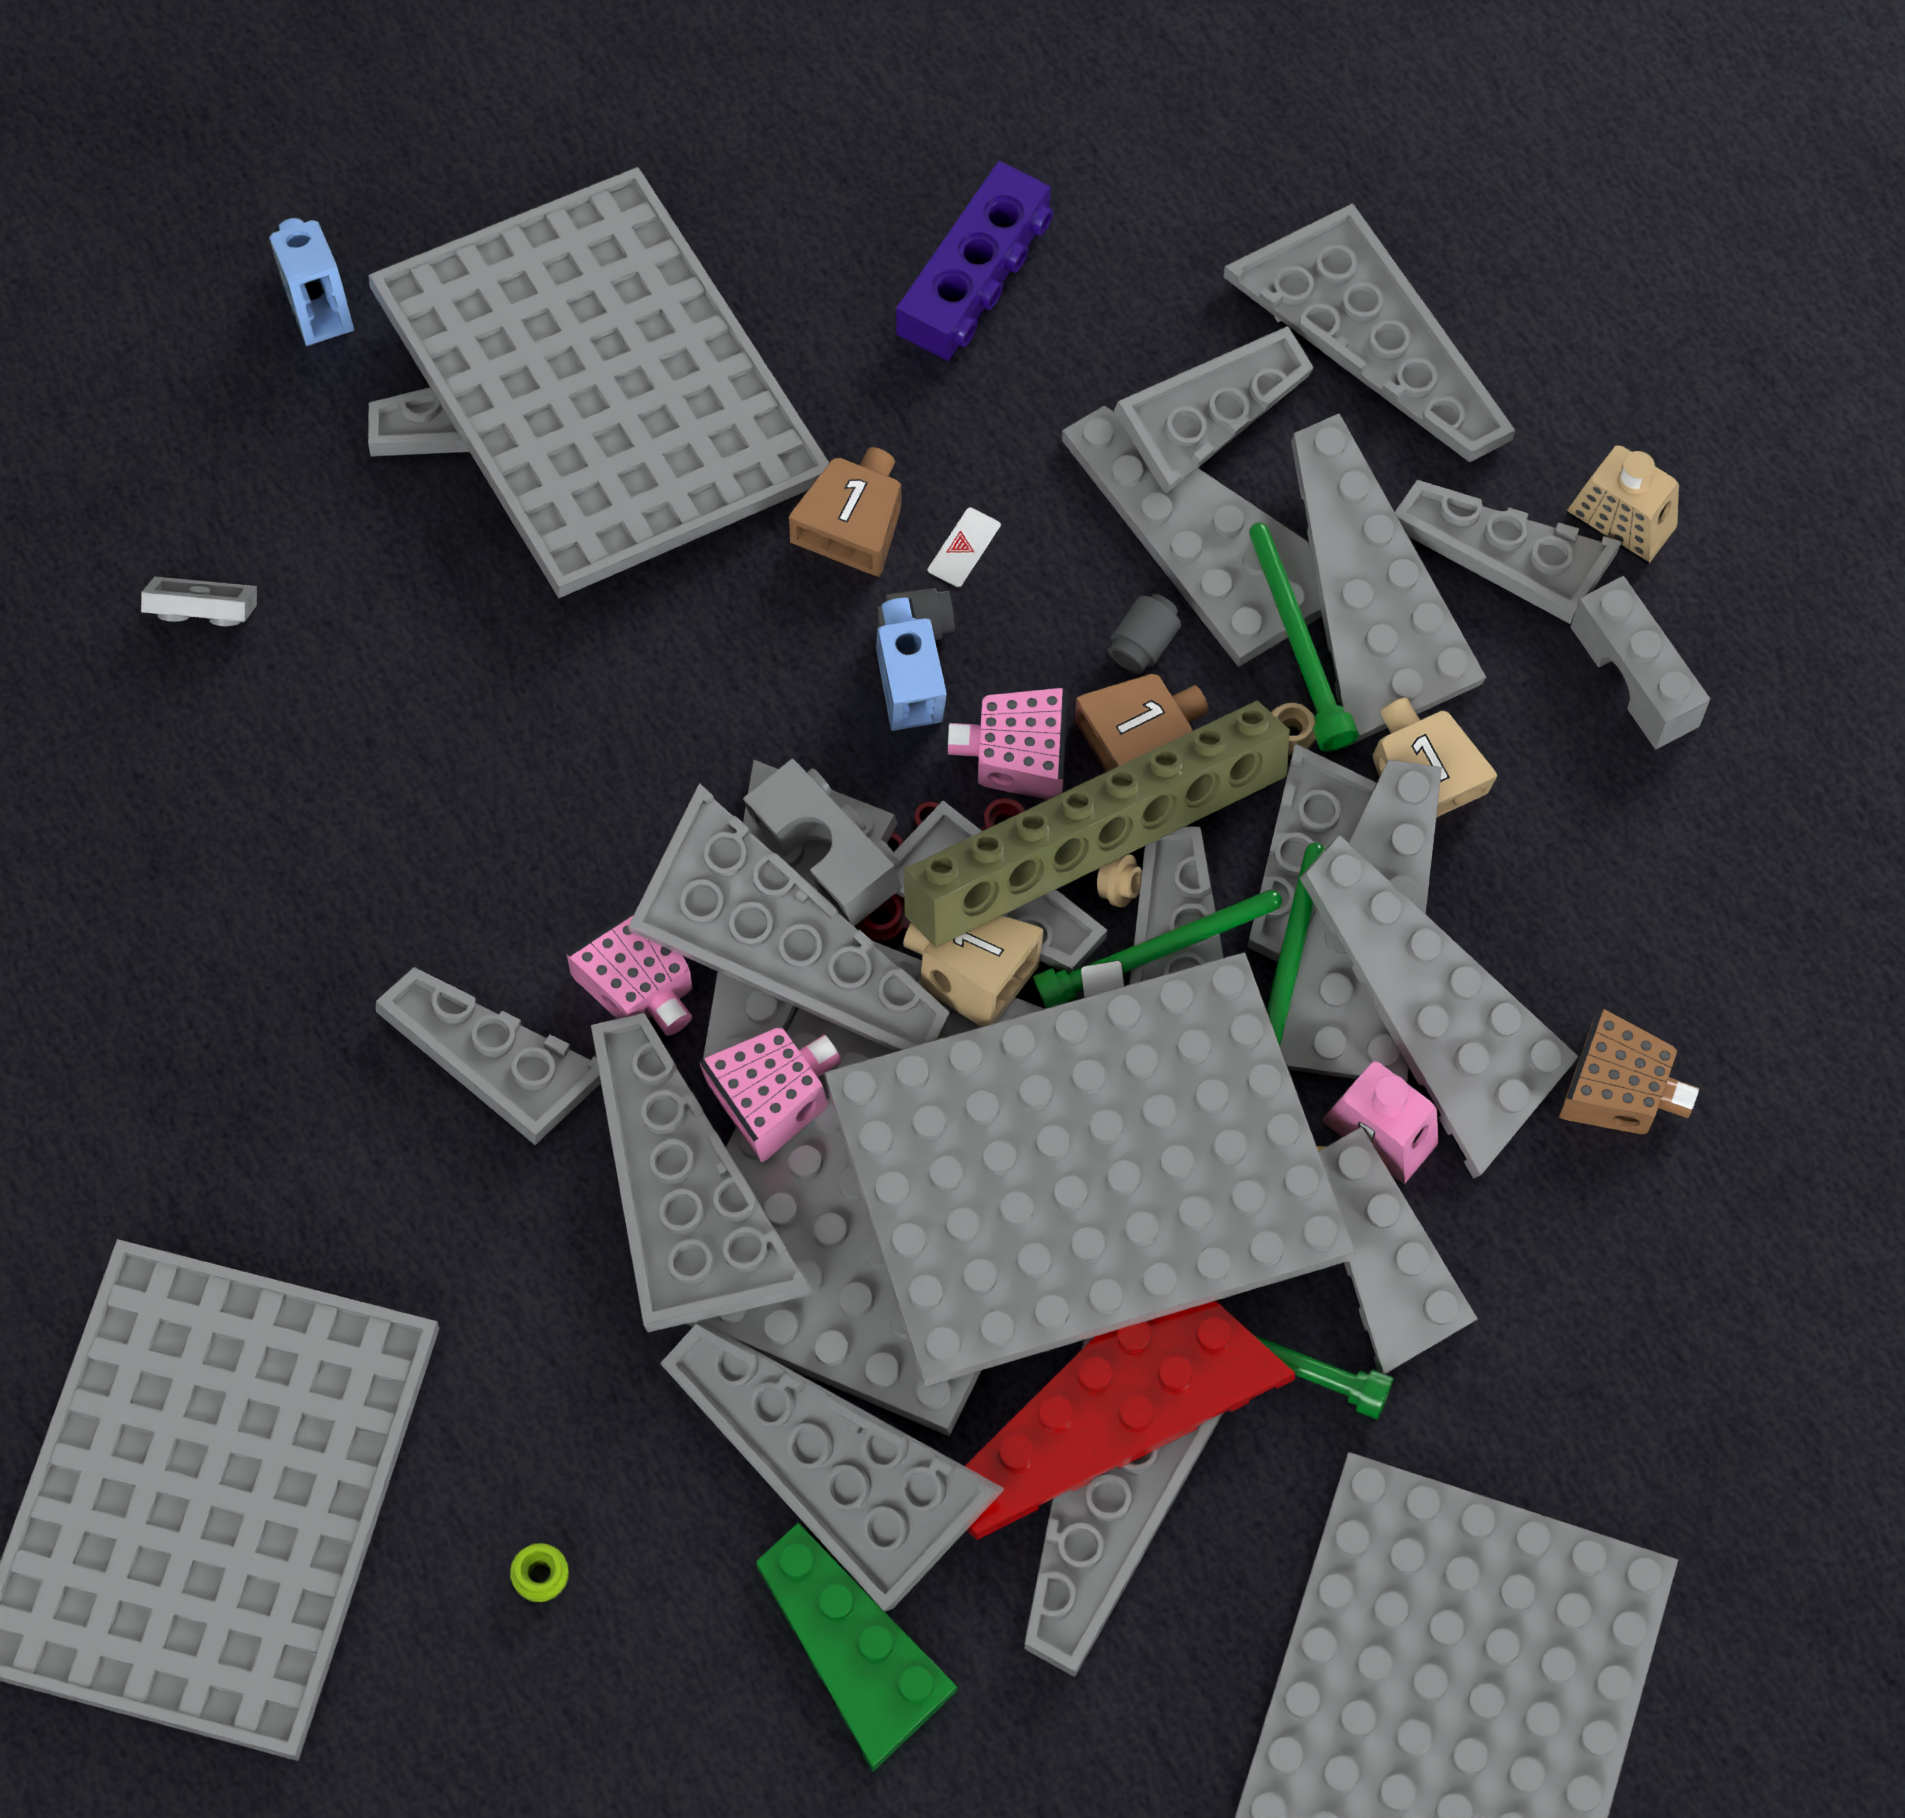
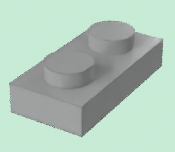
[141,577,257,626]

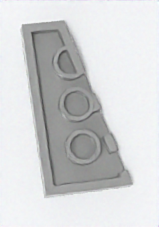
[1114,326,1314,494]
[368,387,469,456]
[1395,480,1621,624]
[1247,744,1377,962]
[894,801,1107,973]
[1130,827,1224,985]
[376,967,601,1145]
[1319,1127,1478,1374]

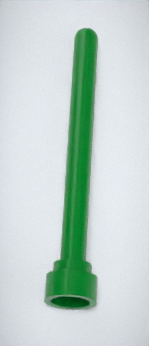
[1249,522,1359,752]
[1266,842,1325,1046]
[1032,890,1282,1009]
[1254,1335,1394,1420]

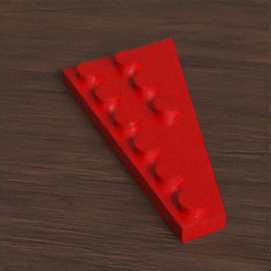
[965,1301,1296,1540]

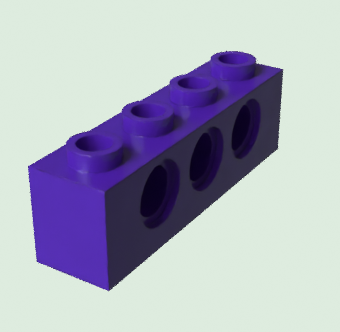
[896,161,1054,361]

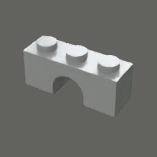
[1571,576,1710,750]
[743,758,902,926]

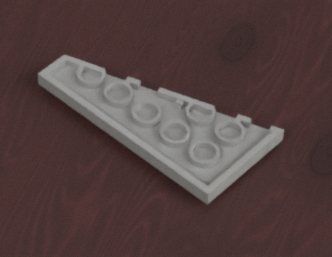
[1224,203,1515,462]
[1291,414,1486,747]
[1280,760,1442,1083]
[1300,835,1579,1178]
[591,1013,812,1332]
[660,1323,1004,1612]
[1024,1336,1223,1677]

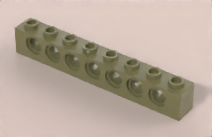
[904,700,1290,948]

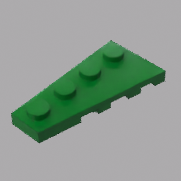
[756,1523,957,1771]

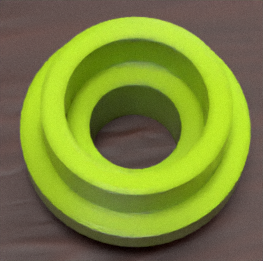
[510,1544,569,1602]

